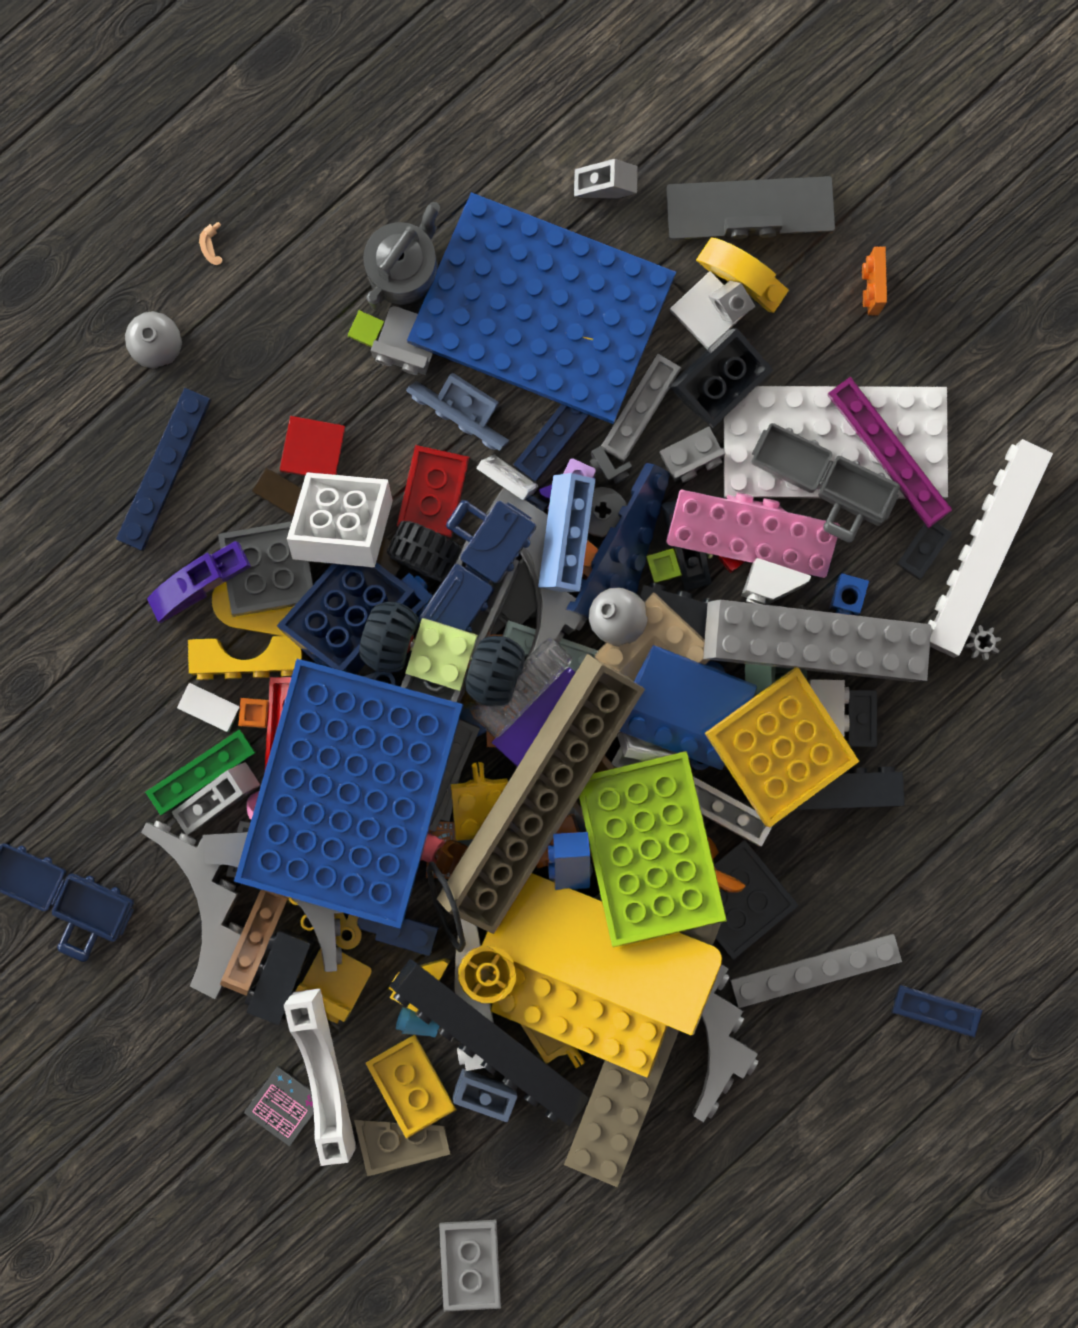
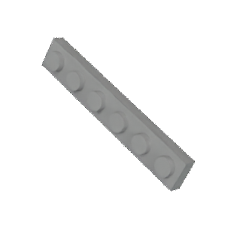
[730,934,902,1008]

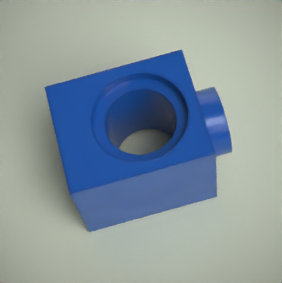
[829,574,869,616]

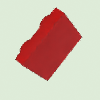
[279,416,346,476]

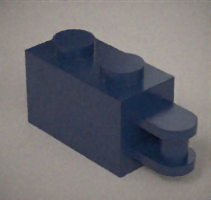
[357,917,439,956]

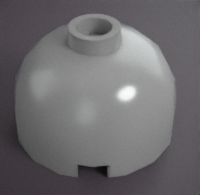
[125,311,182,369]
[589,588,648,646]

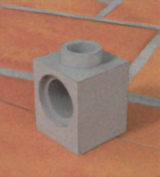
[708,281,756,323]

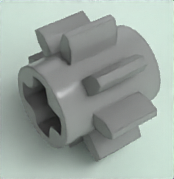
[964,625,1001,661]

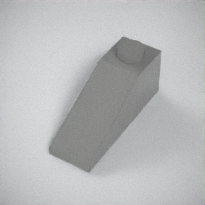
[172,762,261,835]

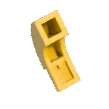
[696,238,789,313]

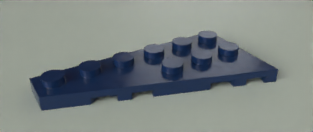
[566,463,670,619]

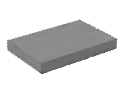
[439,1220,501,1312]

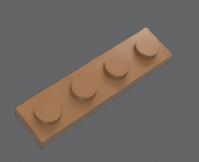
[220,889,288,996]

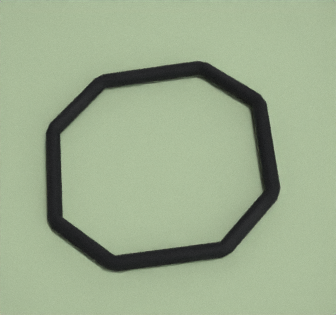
[426,861,466,952]

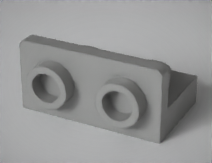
[659,426,726,483]

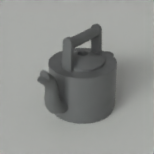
[363,202,440,310]

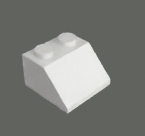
[741,558,811,605]

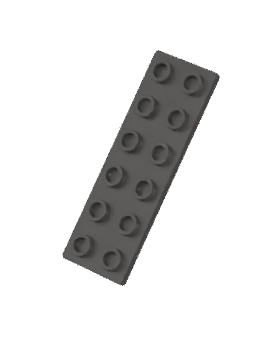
[666,176,835,240]

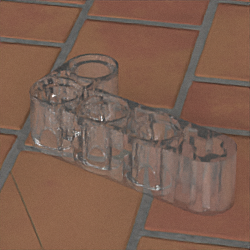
[470,638,572,738]

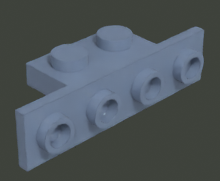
[406,373,509,451]

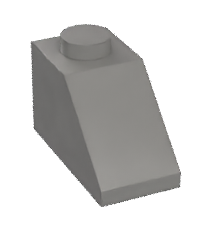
[574,159,638,198]

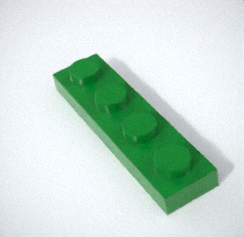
[145,729,256,816]

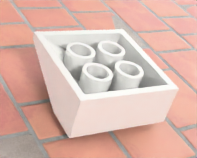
[287,473,393,567]

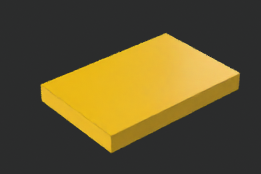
[366,1035,457,1139]

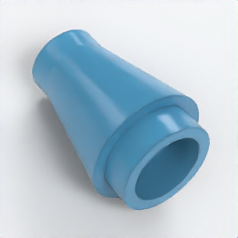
[396,1007,439,1038]

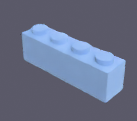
[538,473,595,592]

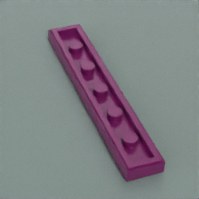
[827,376,952,528]

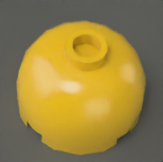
[458,946,516,1003]

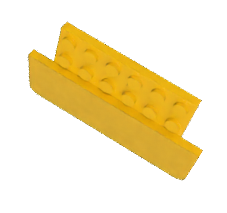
[482,873,722,1078]

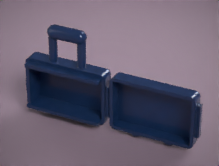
[418,500,537,633]
[0,843,134,962]

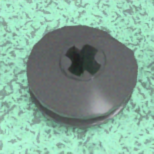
[588,487,627,538]

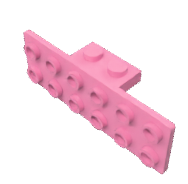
[667,490,840,578]

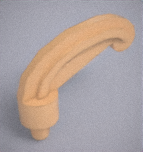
[199,222,222,265]

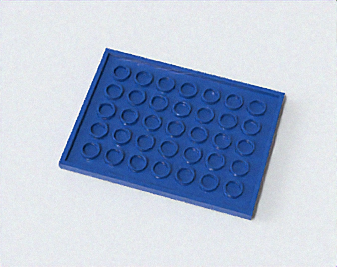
[407,192,676,424]
[234,659,464,929]

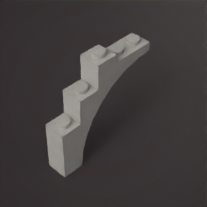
[486,487,587,675]
[141,820,244,999]
[203,832,343,972]
[692,964,758,1122]

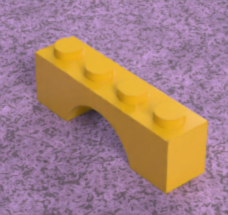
[188,636,304,680]

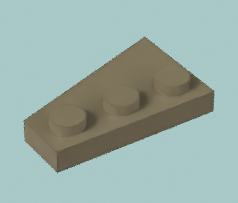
[354,1120,451,1177]

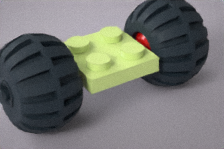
[359,602,525,707]

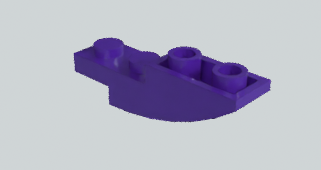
[147,541,251,623]

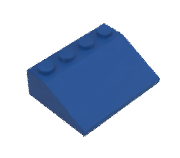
[620,645,757,770]

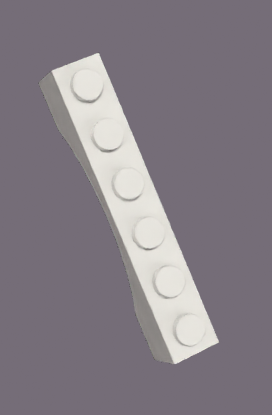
[284,989,356,1166]

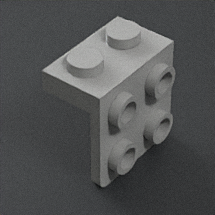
[371,306,433,375]

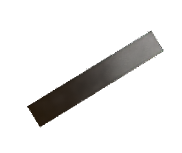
[252,467,403,577]

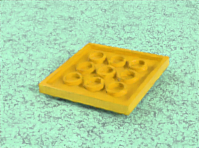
[705,668,859,828]

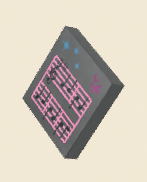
[244,1065,314,1147]

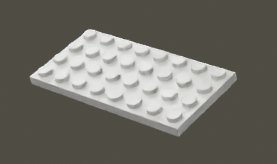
[724,386,948,499]

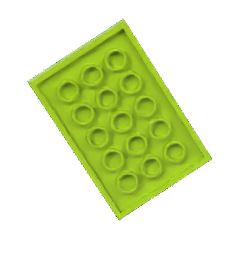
[579,751,727,948]

